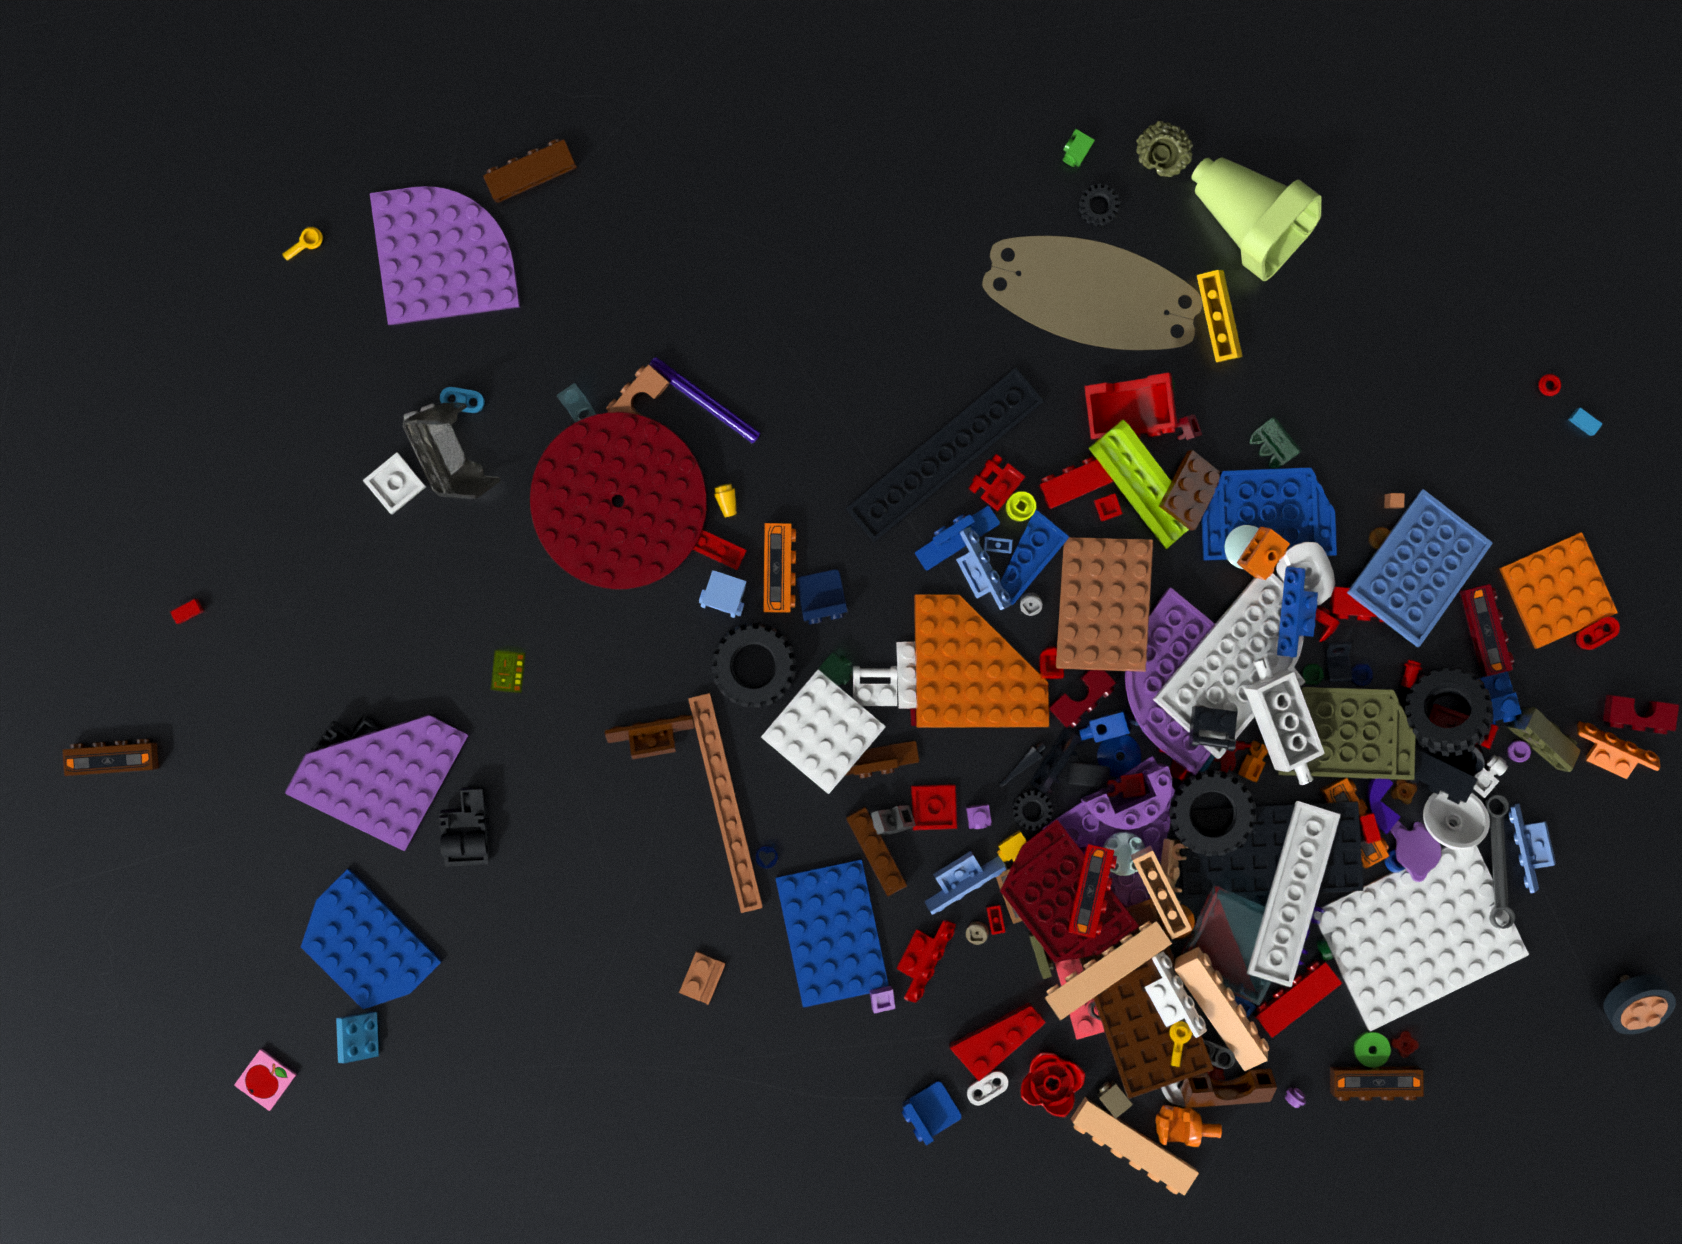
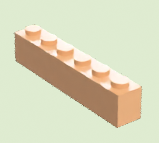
[1045,921,1172,1020]
[1174,947,1269,1071]
[1071,1097,1199,1196]

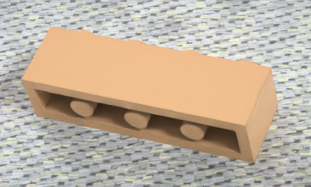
[1131,845,1192,939]

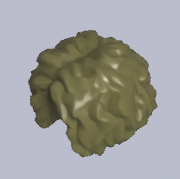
[1136,121,1193,177]

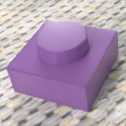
[869,986,895,1014]

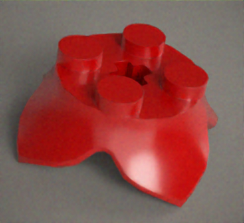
[1020,1052,1085,1117]

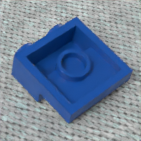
[1469,671,1522,725]

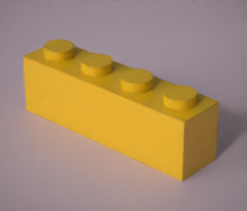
[1197,270,1243,362]

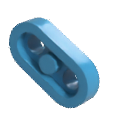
[440,387,485,413]

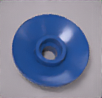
[1097,735,1141,778]

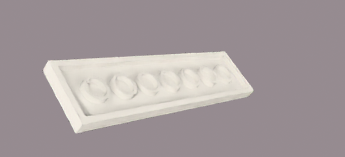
[1247,801,1341,987]

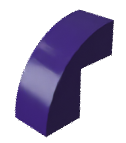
[1366,778,1400,834]

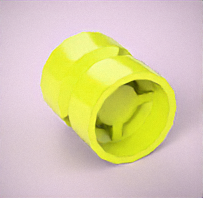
[1006,492,1036,521]

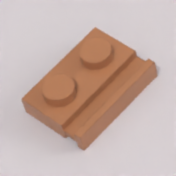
[679,951,726,1005]

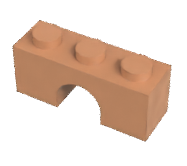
[606,365,671,415]

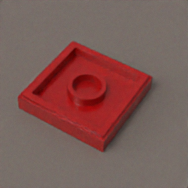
[911,784,957,830]

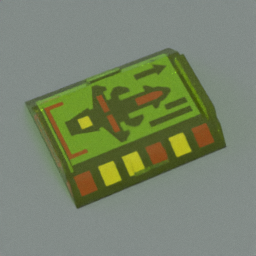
[491,650,525,693]

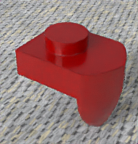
[1315,606,1340,642]
[1039,646,1064,679]

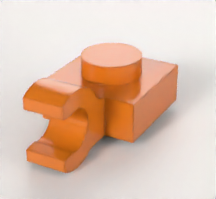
[1238,740,1268,783]

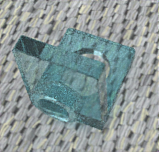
[557,383,597,423]

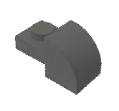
[871,805,916,836]

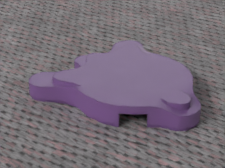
[1390,821,1441,882]

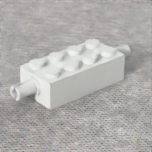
[1244,657,1325,785]

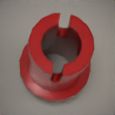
[1401,660,1422,688]

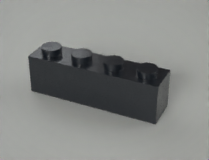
[1409,748,1478,805]

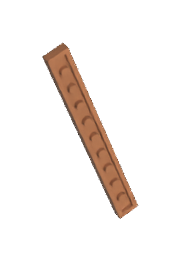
[688,693,763,913]

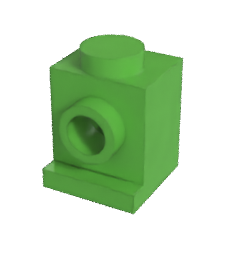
[1063,129,1095,167]

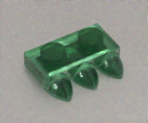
[1250,416,1302,468]

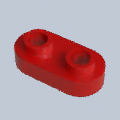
[1576,617,1620,650]

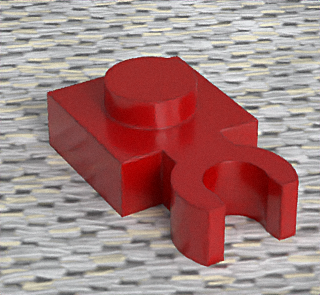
[1107,773,1146,798]

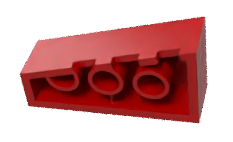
[949,1002,1046,1081]

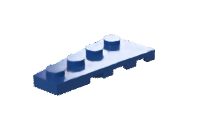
[1000,510,1069,605]

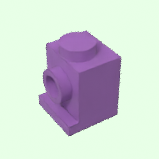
[966,803,992,829]

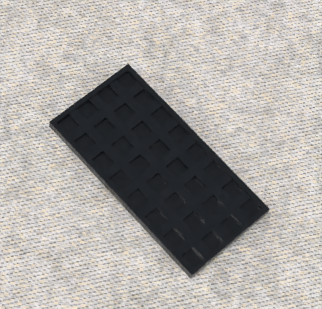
[1180,801,1364,899]

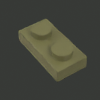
[1029,933,1054,979]

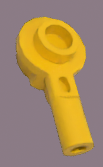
[282,227,323,261]
[1169,1021,1192,1067]

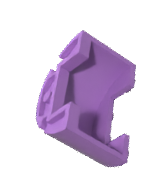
[1081,763,1172,829]

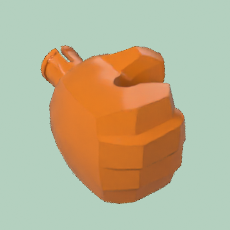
[1156,1105,1222,1147]

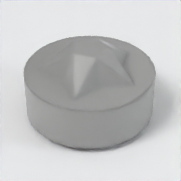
[1020,592,1042,616]

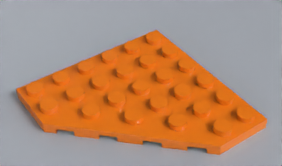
[914,594,1049,728]

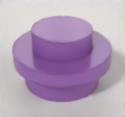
[1285,1088,1306,1108]

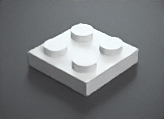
[363,452,426,515]

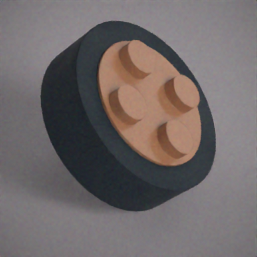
[1604,974,1676,1034]

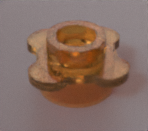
[1391,779,1417,804]

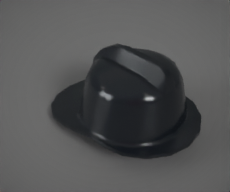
[1432,744,1485,775]

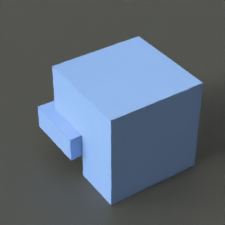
[699,570,746,618]

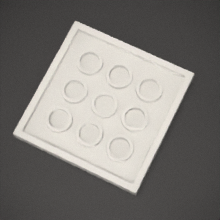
[761,669,886,794]

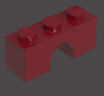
[1049,670,1116,728]
[1603,695,1679,734]

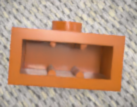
[1236,526,1290,580]

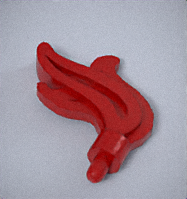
[1214,741,1251,773]

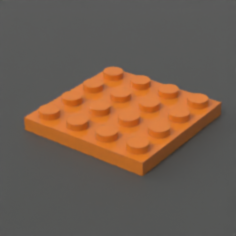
[1499,532,1618,649]

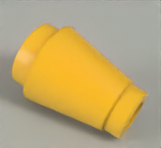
[714,483,737,517]

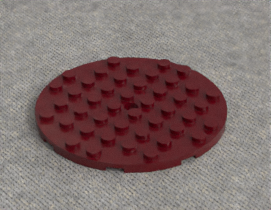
[530,412,707,589]

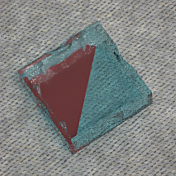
[1180,885,1272,1006]

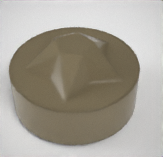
[966,921,989,945]

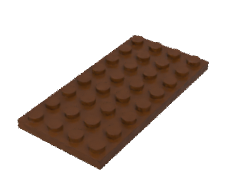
[1079,899,1214,1099]

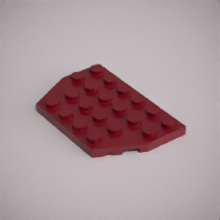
[1000,820,1139,963]

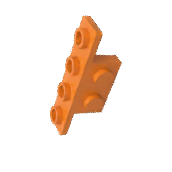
[1577,721,1660,779]

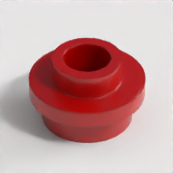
[1538,374,1561,396]

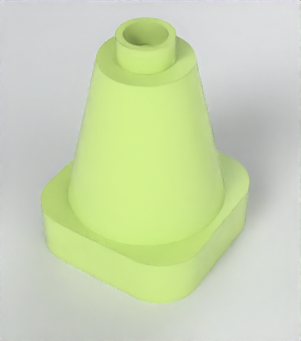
[1192,157,1321,281]

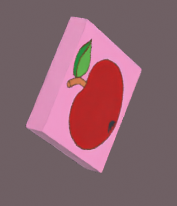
[234,1048,297,1111]

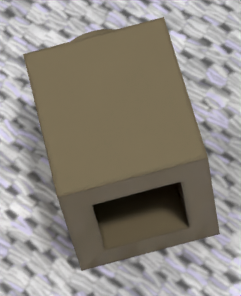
[1097,1080,1133,1119]

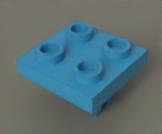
[336,1012,379,1063]

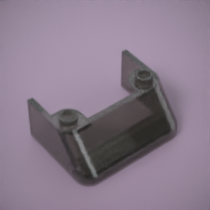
[403,403,501,499]

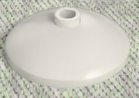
[1423,791,1490,850]

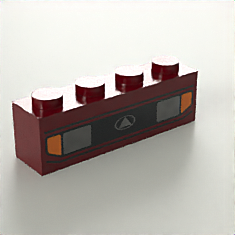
[1460,584,1514,676]

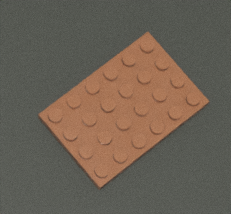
[1056,537,1153,672]

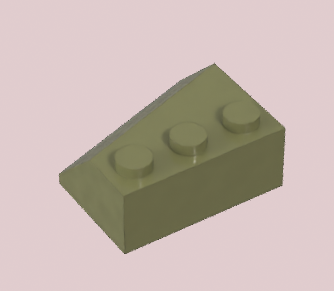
[1507,707,1581,772]

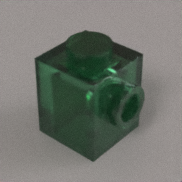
[818,652,853,686]

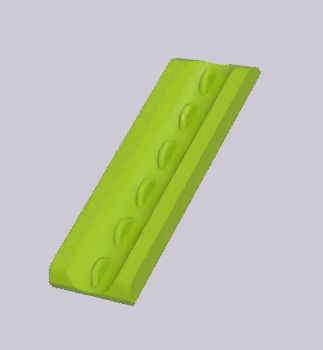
[1089,420,1189,549]

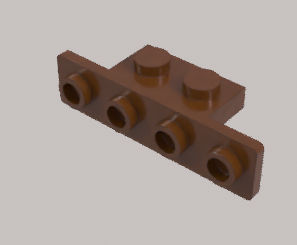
[605,715,695,759]
[844,741,919,778]

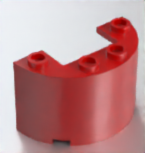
[1085,373,1178,439]

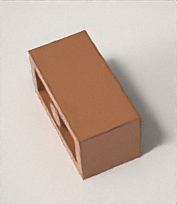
[1384,493,1405,509]

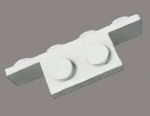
[1145,952,1207,1038]

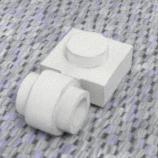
[1473,754,1508,798]

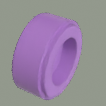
[1507,740,1531,762]

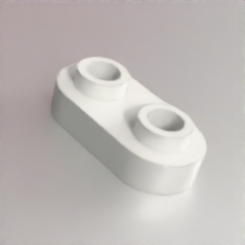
[967,1070,1008,1105]

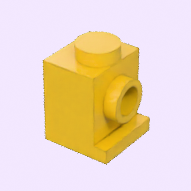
[997,830,1027,862]

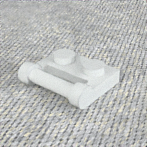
[853,666,897,706]

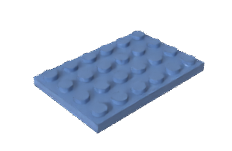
[1347,489,1493,647]

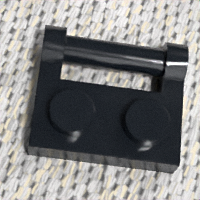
[1189,706,1238,752]

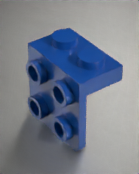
[901,1081,961,1145]

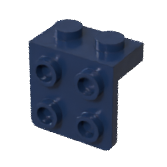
[796,570,848,625]

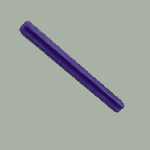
[649,357,760,443]

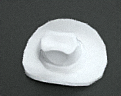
[1276,542,1335,605]

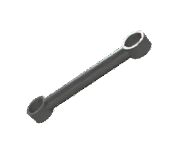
[1484,795,1515,929]

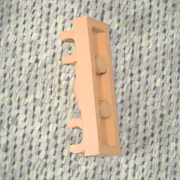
[1161,839,1188,904]

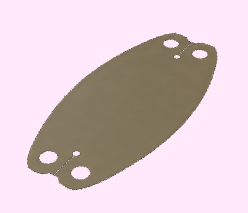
[982,236,1203,350]

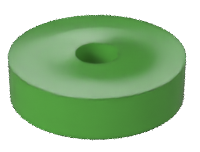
[1354,1031,1391,1068]

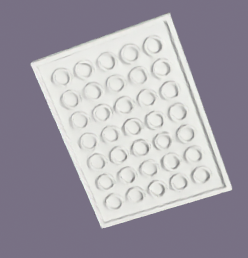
[1314,846,1529,1031]

